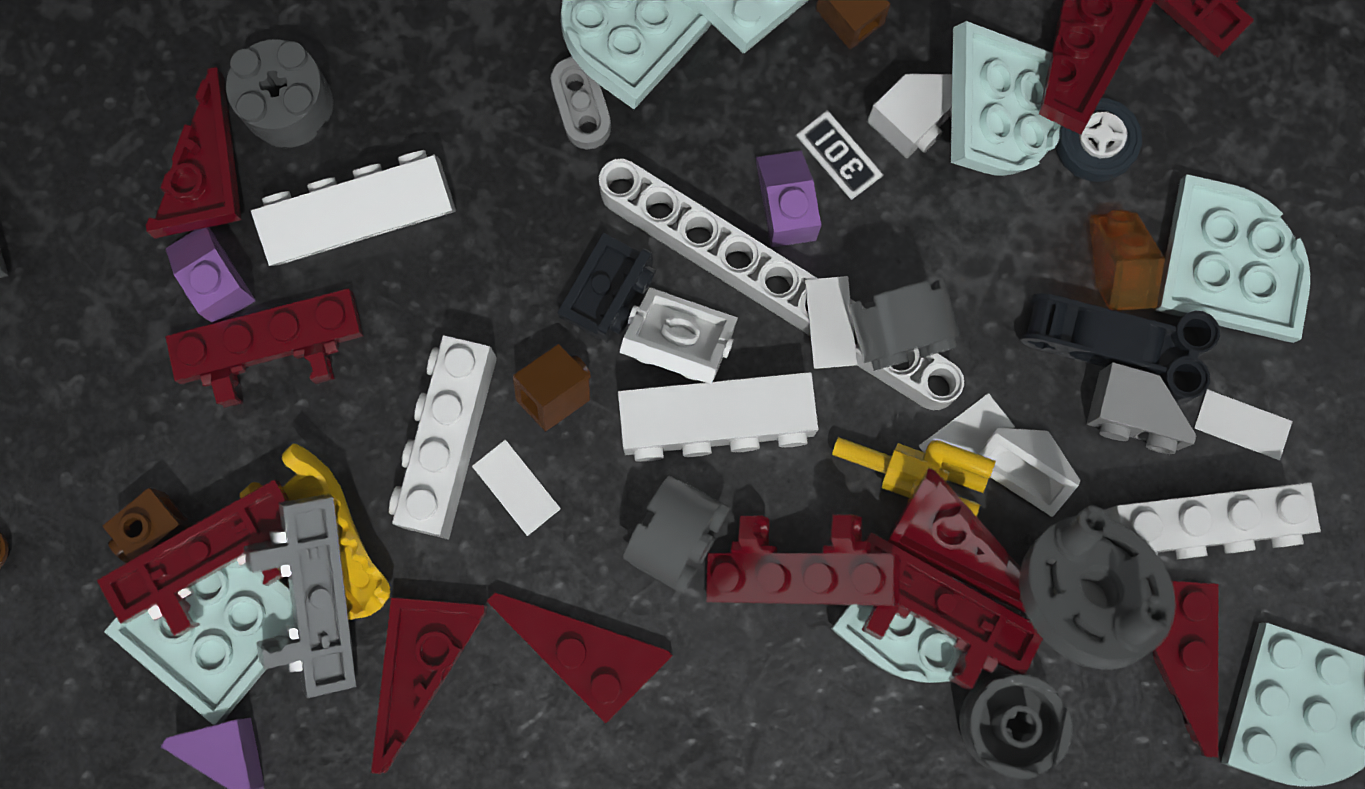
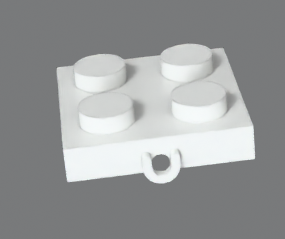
[620,287,738,385]

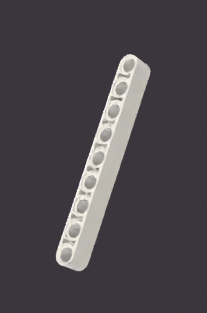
[599,159,964,410]

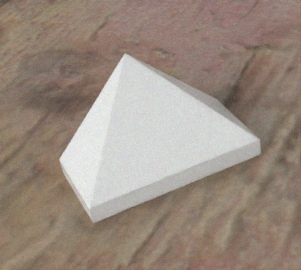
[978,428,1080,517]

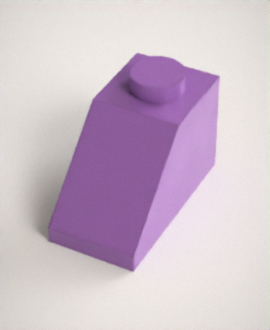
[756,151,821,247]
[166,227,256,324]

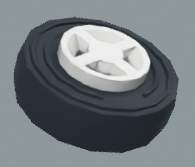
[1056,98,1142,182]

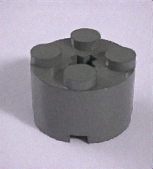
[226,40,333,148]
[848,278,960,371]
[623,475,731,594]
[959,674,1072,779]

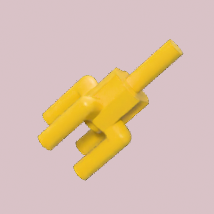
[832,437,996,516]

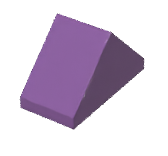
[161,718,264,789]

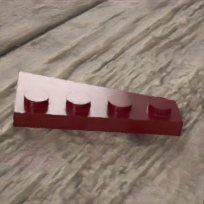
[1039,0,1154,135]

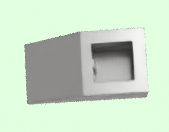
[1086,363,1196,454]

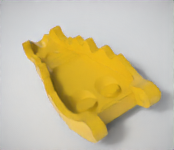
[240,443,390,620]

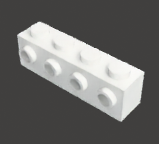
[251,150,456,266]
[389,335,497,539]
[618,372,818,462]
[1103,483,1321,559]

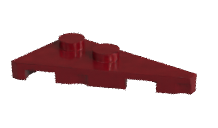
[146,67,241,238]
[887,467,1026,613]
[1153,581,1219,758]
[487,592,673,724]
[371,598,487,774]

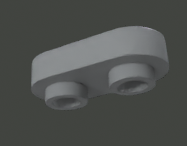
[551,57,611,149]

